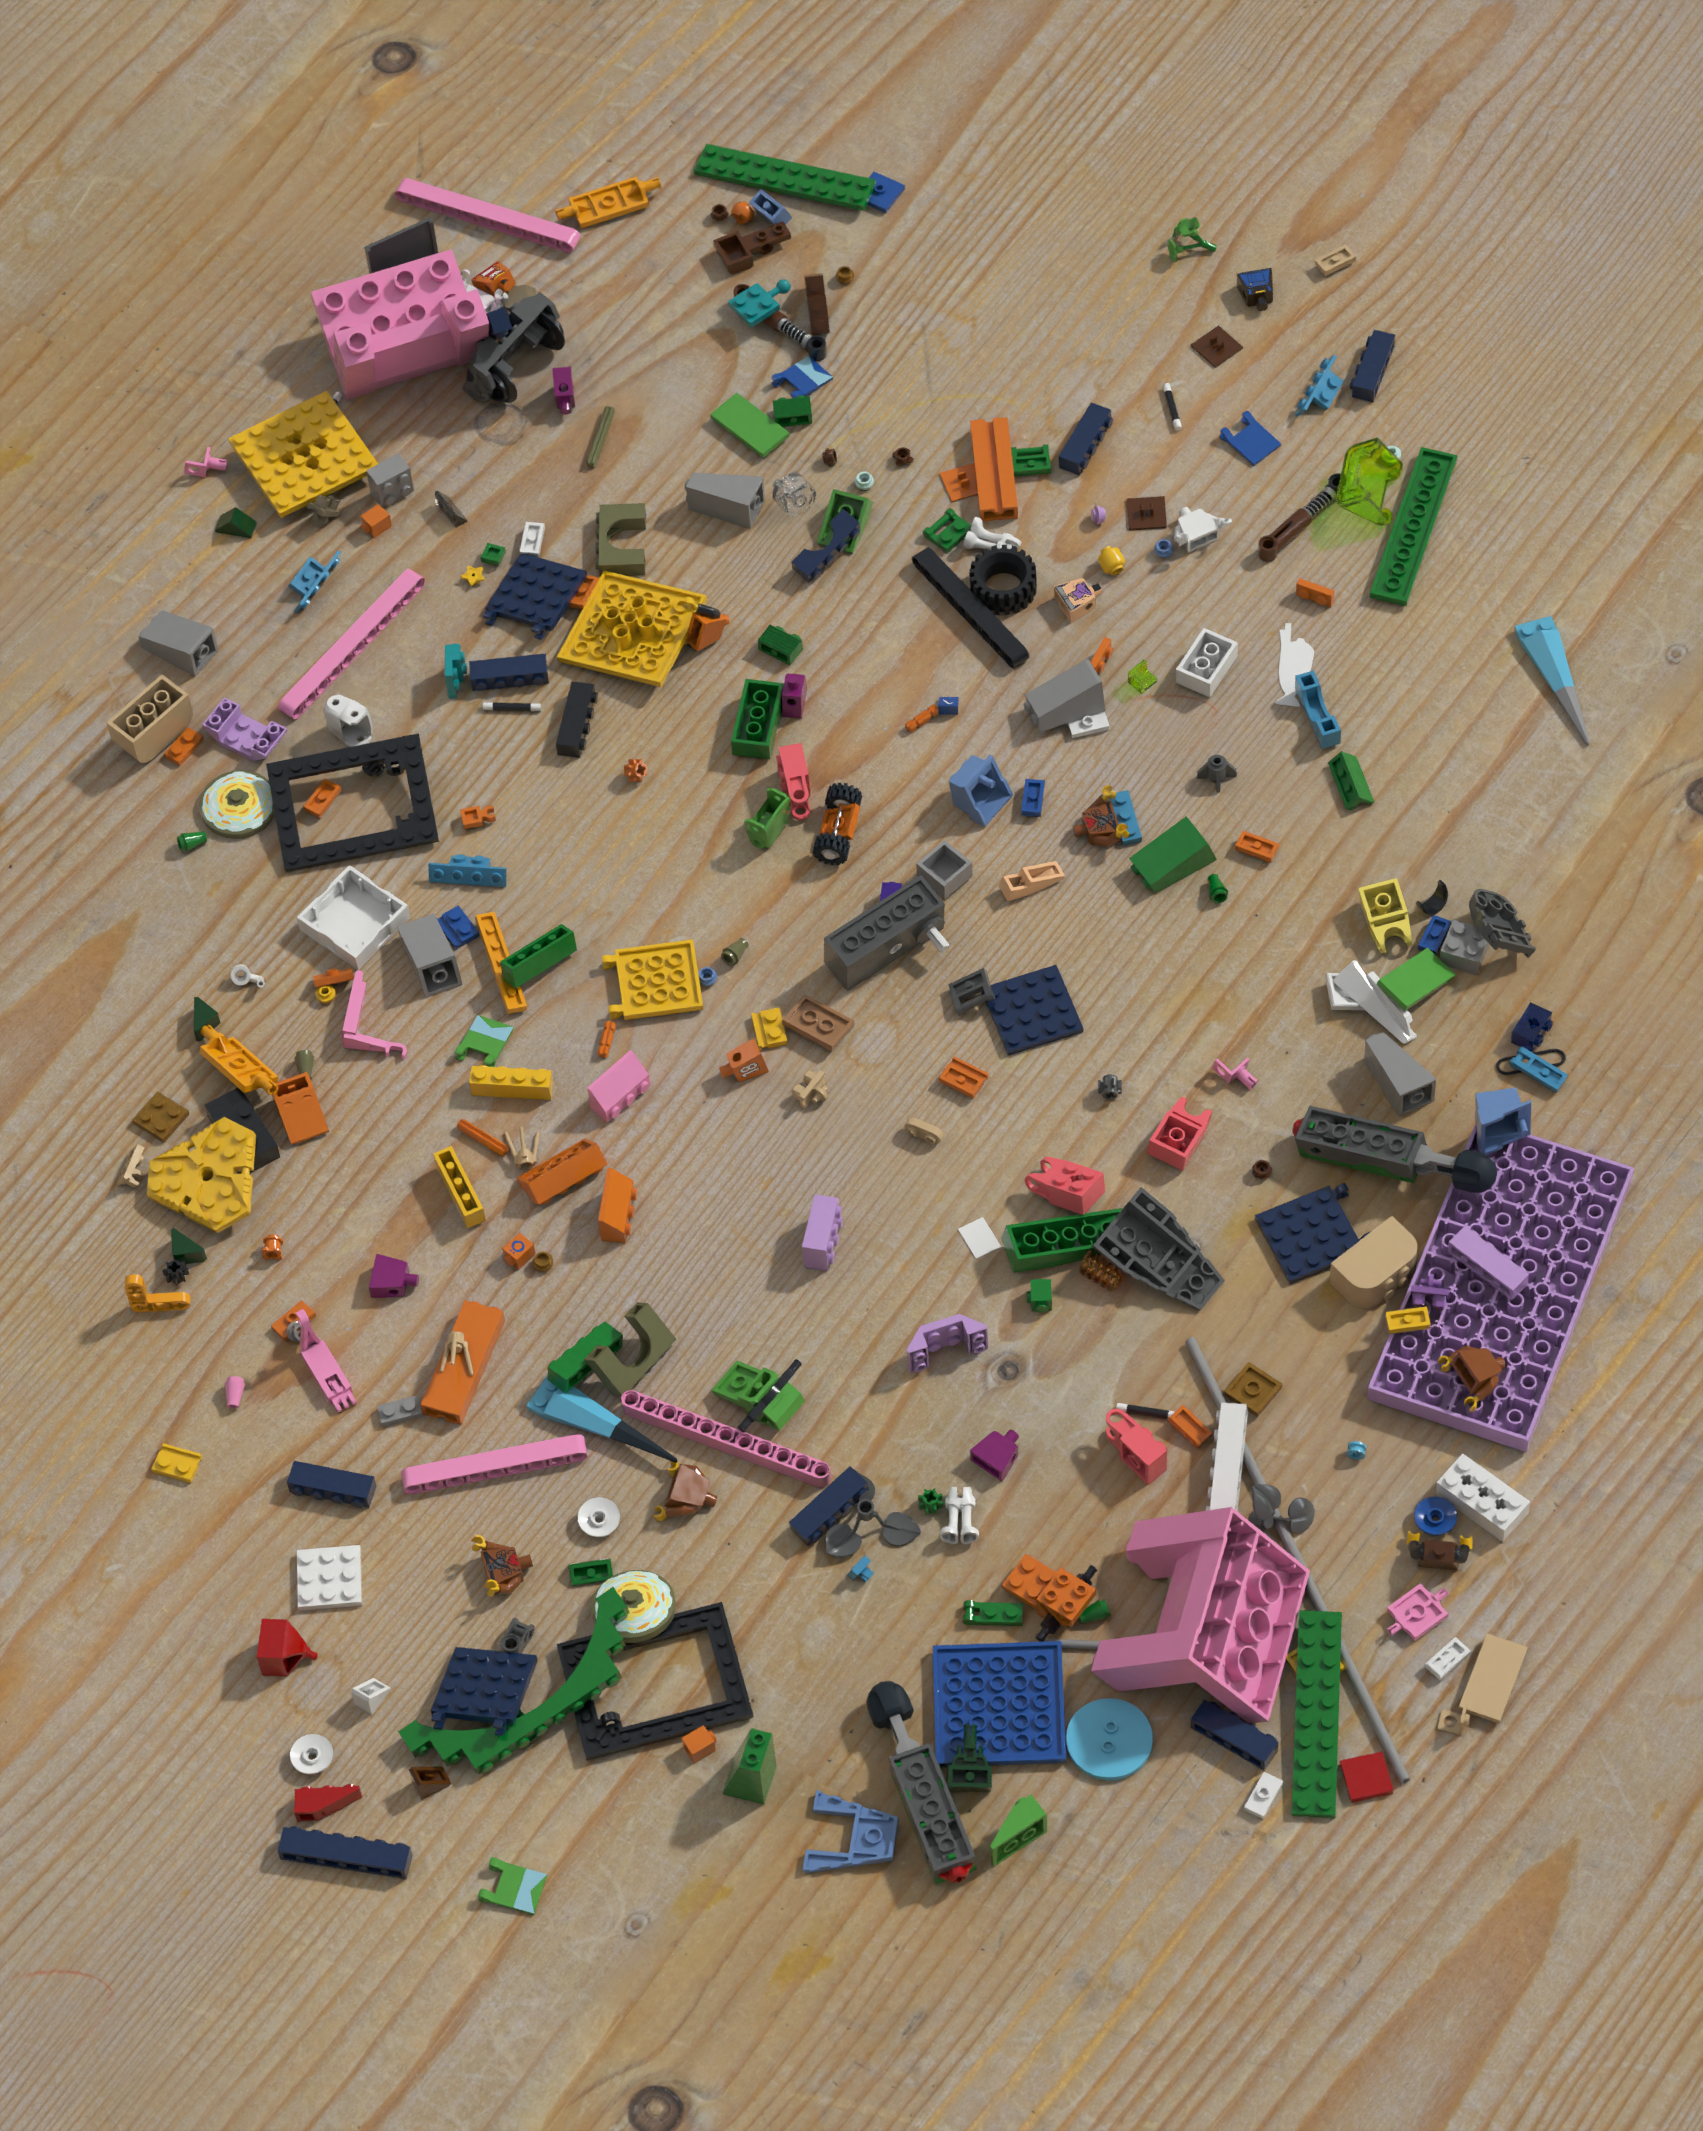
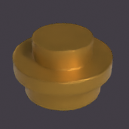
[836,266,854,284]
[533,1252,553,1272]

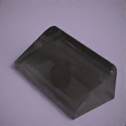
[435,491,467,528]

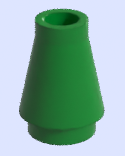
[177,831,207,852]
[1207,874,1228,903]
[1079,1599,1111,1624]

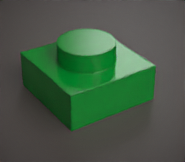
[481,543,506,566]

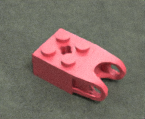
[776,743,811,820]
[1147,1097,1212,1171]
[1025,1157,1105,1215]
[1106,1408,1167,1485]

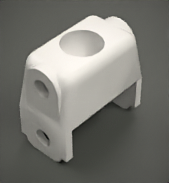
[324,694,373,747]

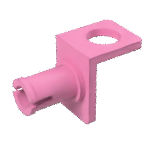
[184,447,228,477]
[1212,1057,1258,1090]

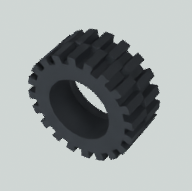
[969,545,1037,615]

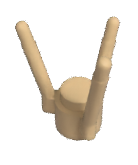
[504,1127,540,1170]
[440,1331,474,1376]

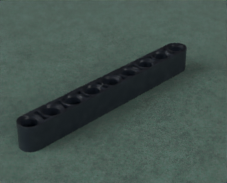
[912,547,1029,668]

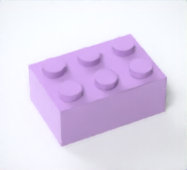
[802,1194,843,1271]

